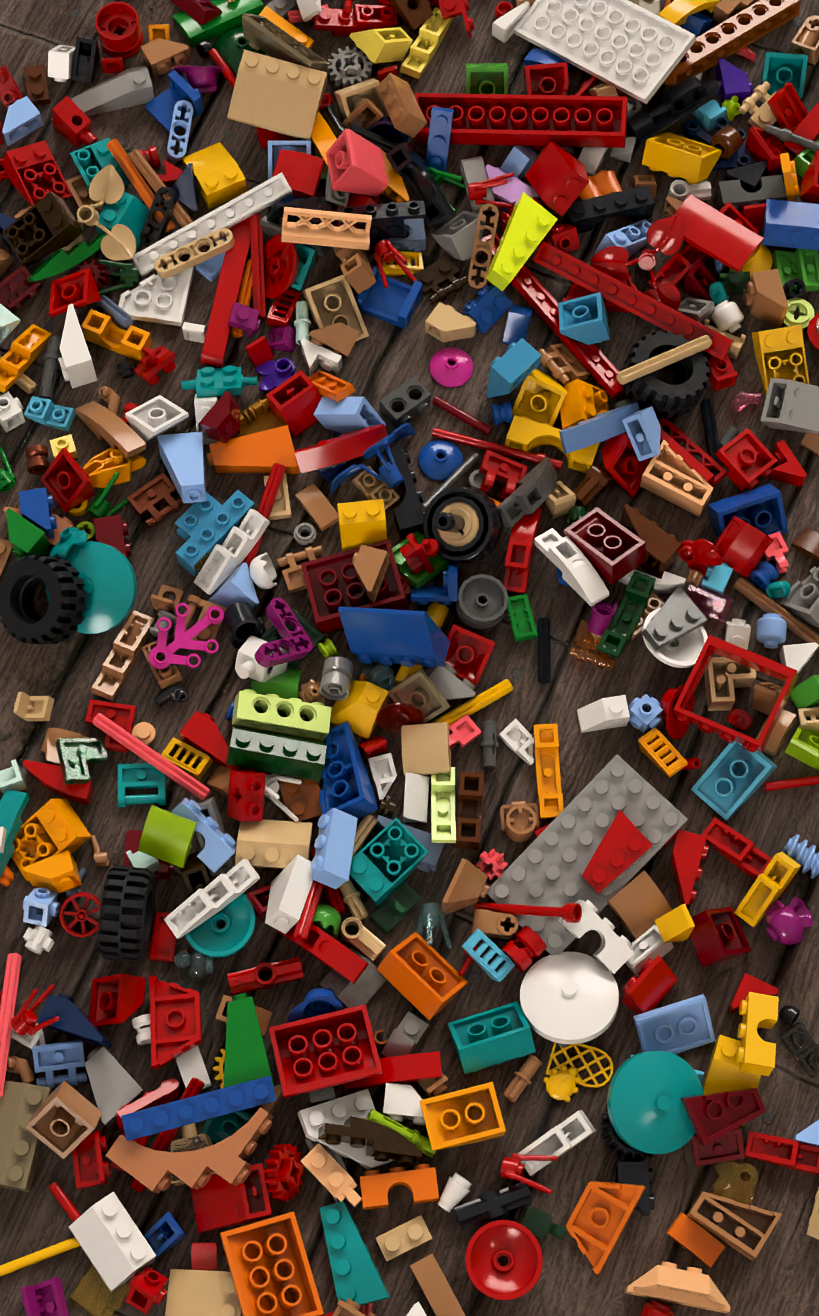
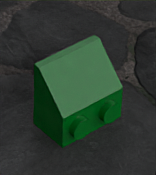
[6,508,51,562]

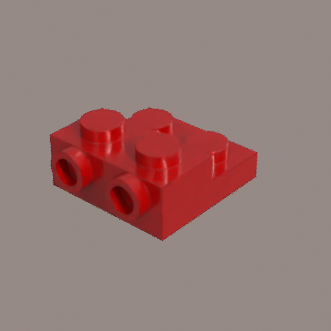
[715,428,778,491]

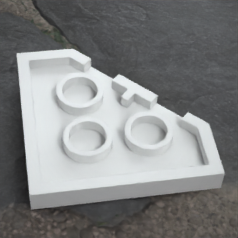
[119,263,194,327]
[297,1089,394,1170]

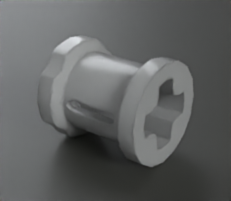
[149,610,176,640]

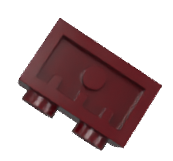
[690,1127,745,1167]

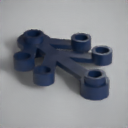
[683,117,754,172]

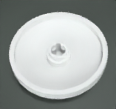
[520,951,619,1044]

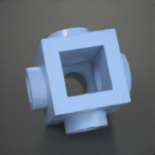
[628,694,663,734]
[23,888,60,927]

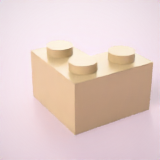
[704,657,756,711]

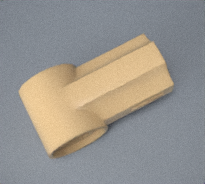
[341,917,386,962]

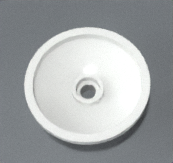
[642,608,708,668]

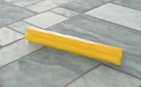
[431,679,513,726]

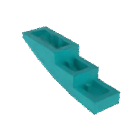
[0,789,30,877]

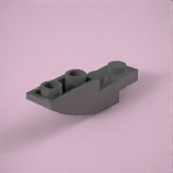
[497,457,558,528]

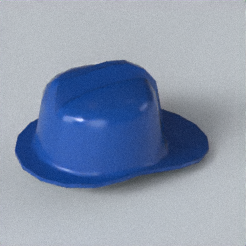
[287,988,343,1023]

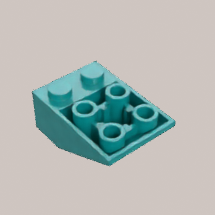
[349,818,429,906]

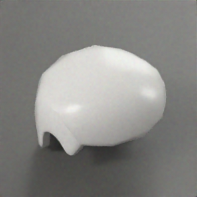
[249,553,277,589]

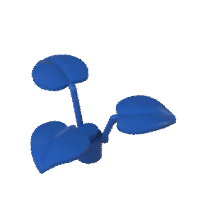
[331,423,415,494]

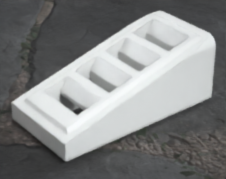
[492,1,530,43]

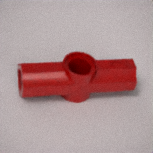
[227,957,304,996]

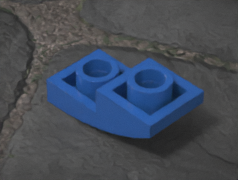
[524,48,573,71]

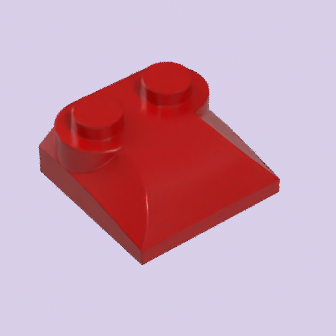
[435,624,497,685]

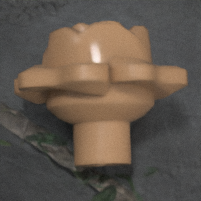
[299,679,325,703]

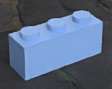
[311,807,358,889]

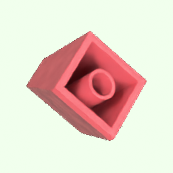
[326,129,388,197]

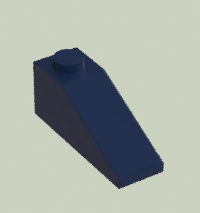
[37,993,112,1049]

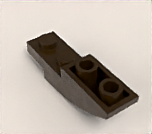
[318,1116,422,1165]

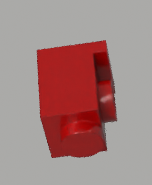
[707,355,738,391]

